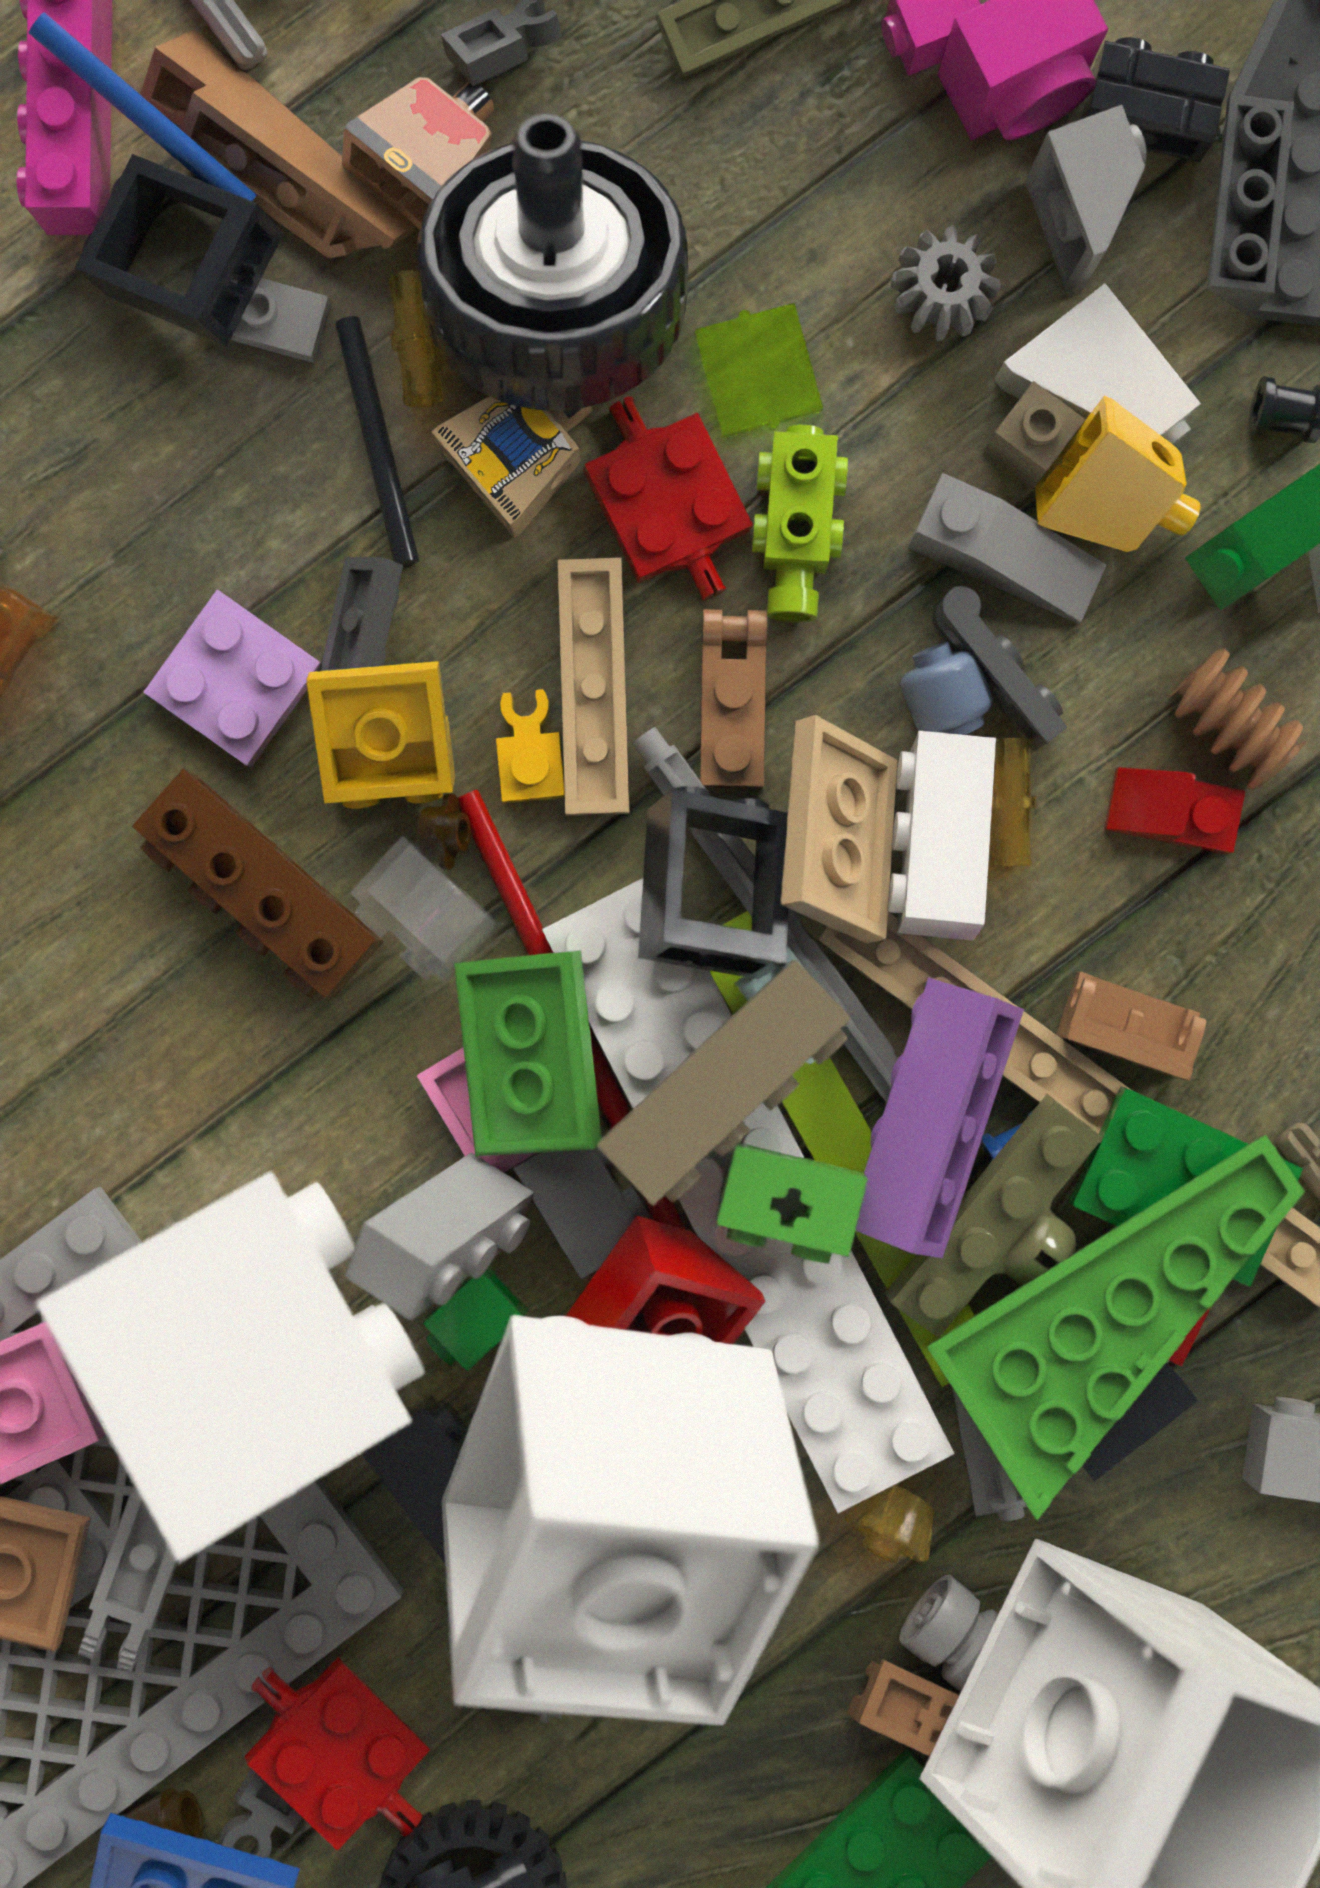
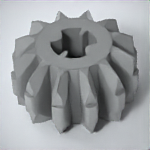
[891,225,1001,341]

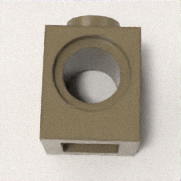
[983,381,1085,489]

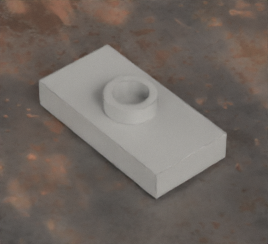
[230,276,332,363]

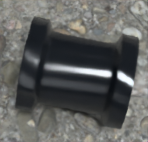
[1248,376,1320,444]

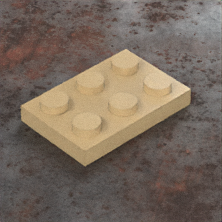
[781,715,898,943]

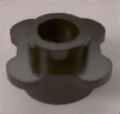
[417,794,471,870]

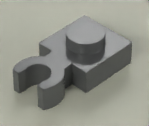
[440,0,562,86]
[219,1768,302,1858]

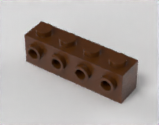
[132,768,384,999]

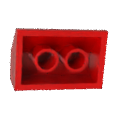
[565,1216,766,1345]

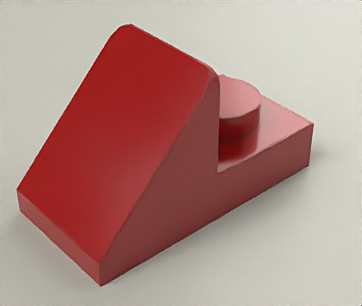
[1104,767,1246,855]

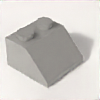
[1025,105,1147,298]

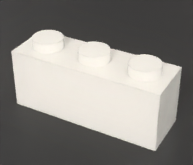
[888,731,996,941]

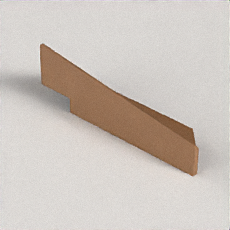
[140,30,415,259]

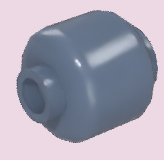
[900,642,993,735]

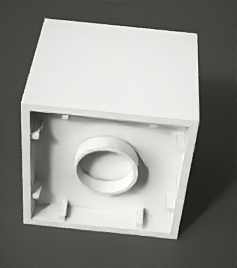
[36,1171,425,1562]
[442,1316,818,1725]
[919,1538,1320,1888]

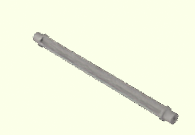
[632,727,898,1103]

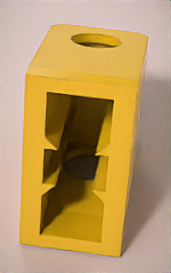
[1035,395,1200,552]

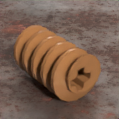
[1167,647,1306,791]

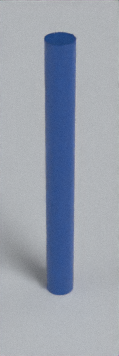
[28,12,257,202]

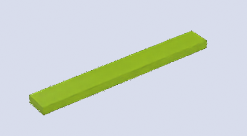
[709,911,975,1387]

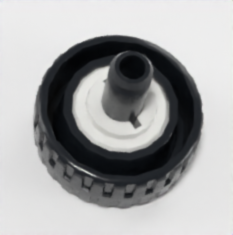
[417,114,688,411]

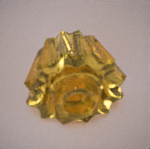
[845,1485,935,1564]

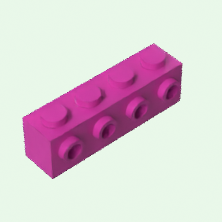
[16,0,112,235]

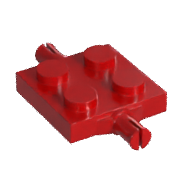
[583,396,753,601]
[244,1657,430,1851]

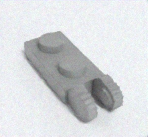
[78,1484,178,1673]

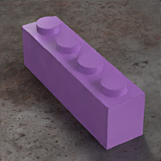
[855,978,1024,1258]

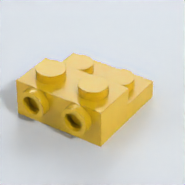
[306,661,455,809]

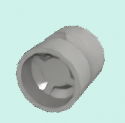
[899,1575,999,1692]

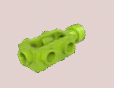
[752,425,848,623]

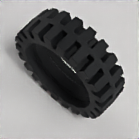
[379,1800,568,1888]

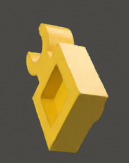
[496,689,565,804]

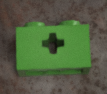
[715,1142,868,1264]

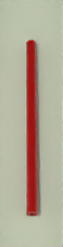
[458,789,686,1230]

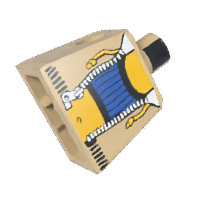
[432,396,592,538]

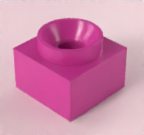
[938,0,1108,141]

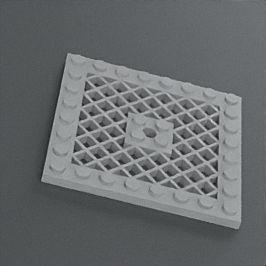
[0,1186,404,1888]

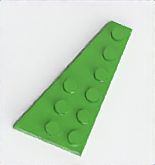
[927,1135,1304,1520]

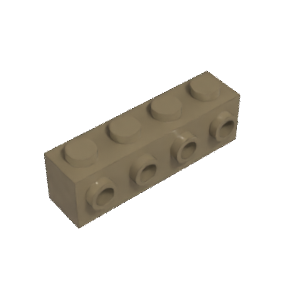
[597,959,851,1205]

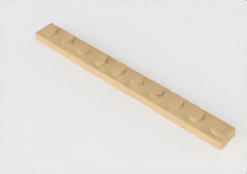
[816,912,1320,1309]

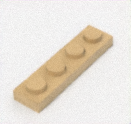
[558,558,629,816]

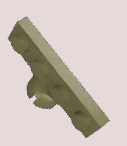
[655,0,854,79]
[885,1094,1103,1338]

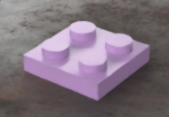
[144,589,322,768]

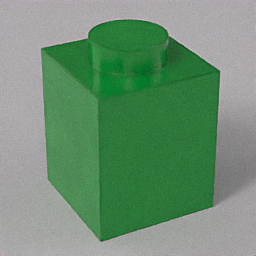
[423,1267,528,1371]

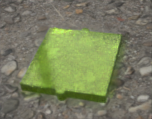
[695,303,823,438]

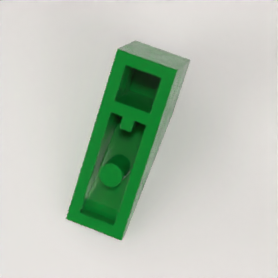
[1185,464,1320,611]

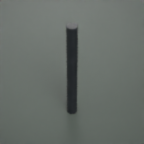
[335,316,420,567]

